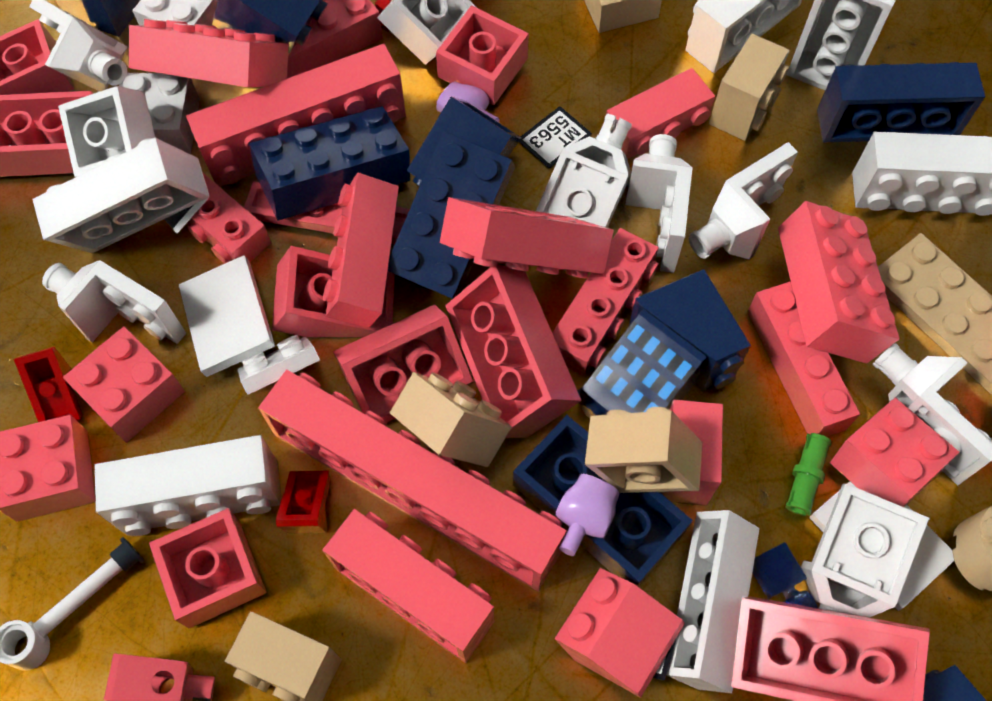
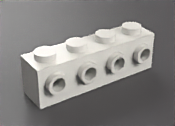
[666,510,760,693]

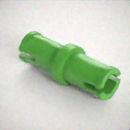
[785,433,832,516]

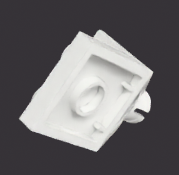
[29,0,128,92]
[536,114,632,228]
[625,134,693,273]
[689,142,798,259]
[42,260,186,344]
[873,343,992,485]
[801,484,929,618]

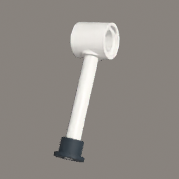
[0,537,145,670]

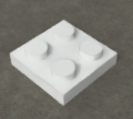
[238,335,320,395]

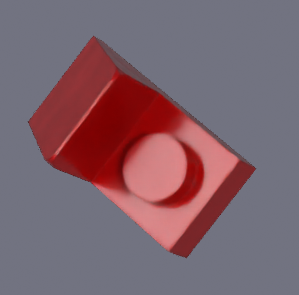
[13,346,83,422]
[276,470,330,534]

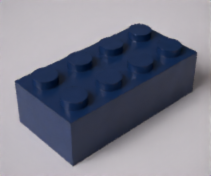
[817,62,985,143]
[249,106,411,221]
[388,131,515,299]
[513,415,693,587]

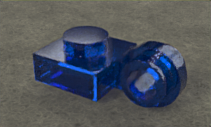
[752,542,818,608]

